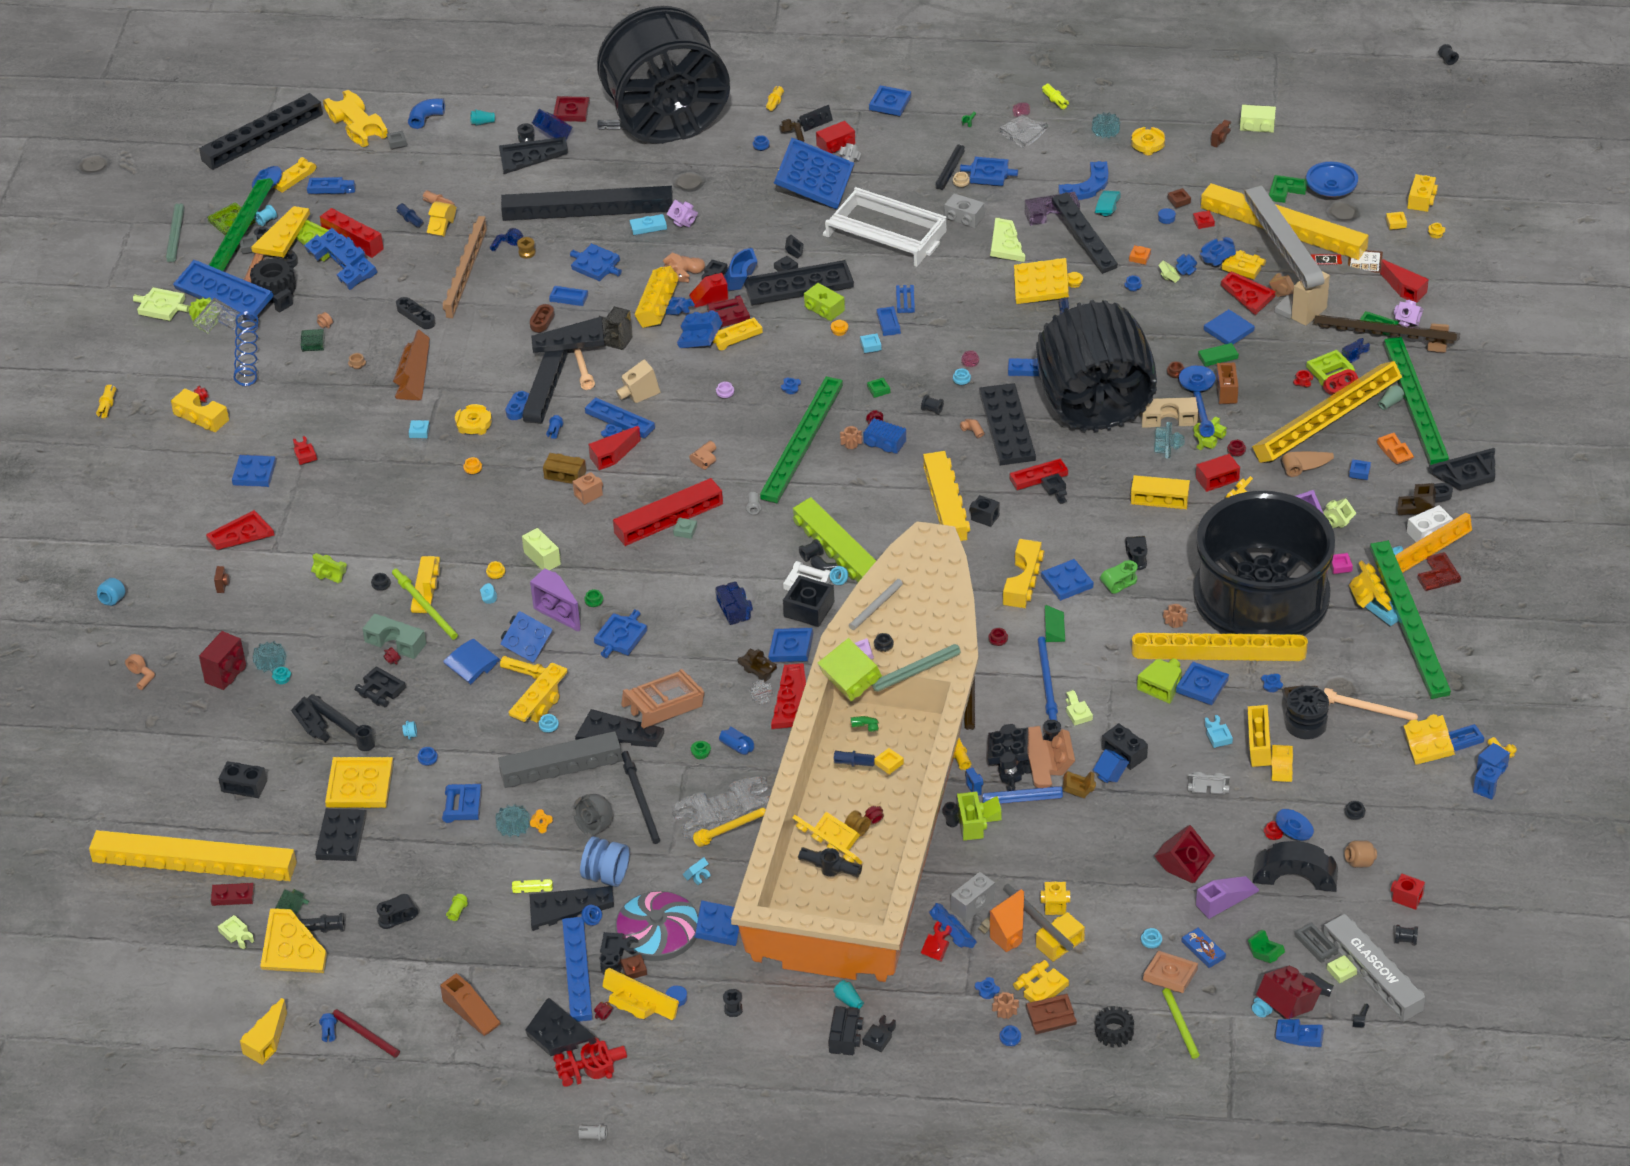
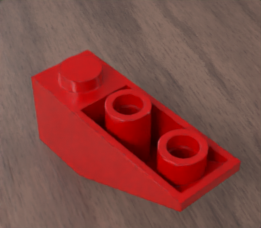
[1380,259,1429,303]
[588,426,641,470]

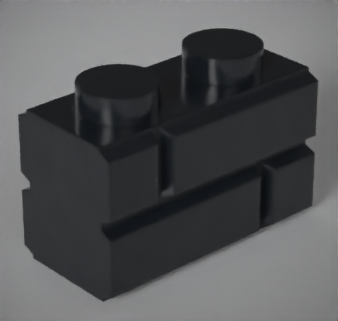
[828,1006,864,1056]

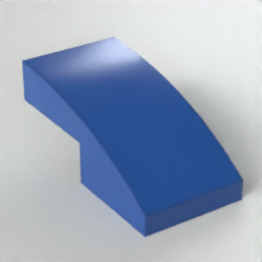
[1276,1019,1324,1047]

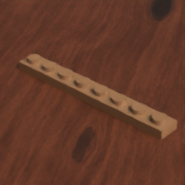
[443,216,487,318]

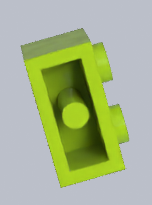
[957,792,987,841]

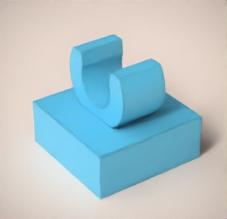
[683,857,710,885]

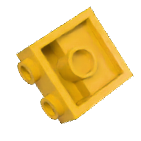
[1403,714,1455,765]

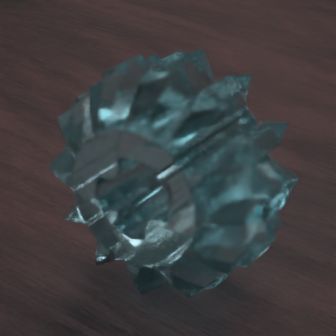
[1092,112,1120,138]
[252,641,286,673]
[495,803,530,838]

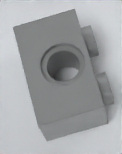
[944,193,984,228]
[951,872,995,922]

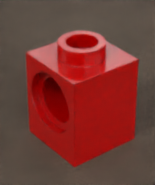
[1391,873,1425,910]

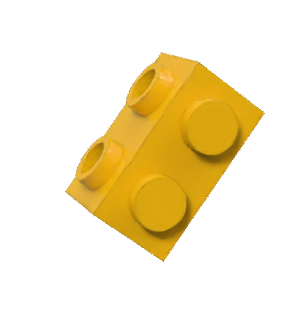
[1408,174,1438,212]

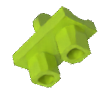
[1193,416,1227,450]
[311,553,347,583]

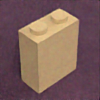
[1291,271,1330,326]

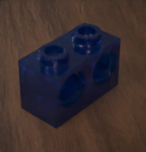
[532,109,573,140]

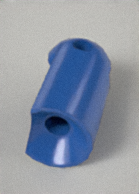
[719,726,754,755]

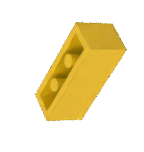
[1131,475,1190,509]
[1247,705,1272,767]

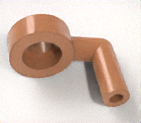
[125,654,155,690]

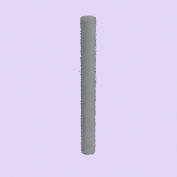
[849,579,903,630]

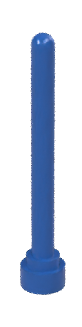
[1193,391,1215,437]

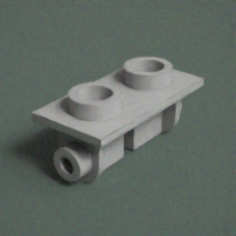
[1188,772,1230,795]

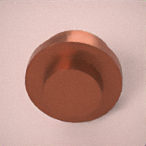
[1167,361,1185,378]

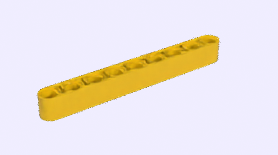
[1131,633,1308,661]

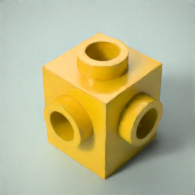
[1041,881,1070,915]

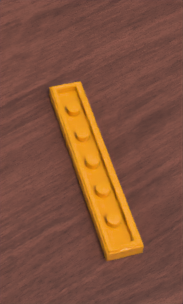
[1395,512,1472,573]

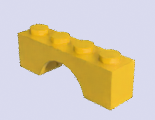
[1003,539,1045,608]

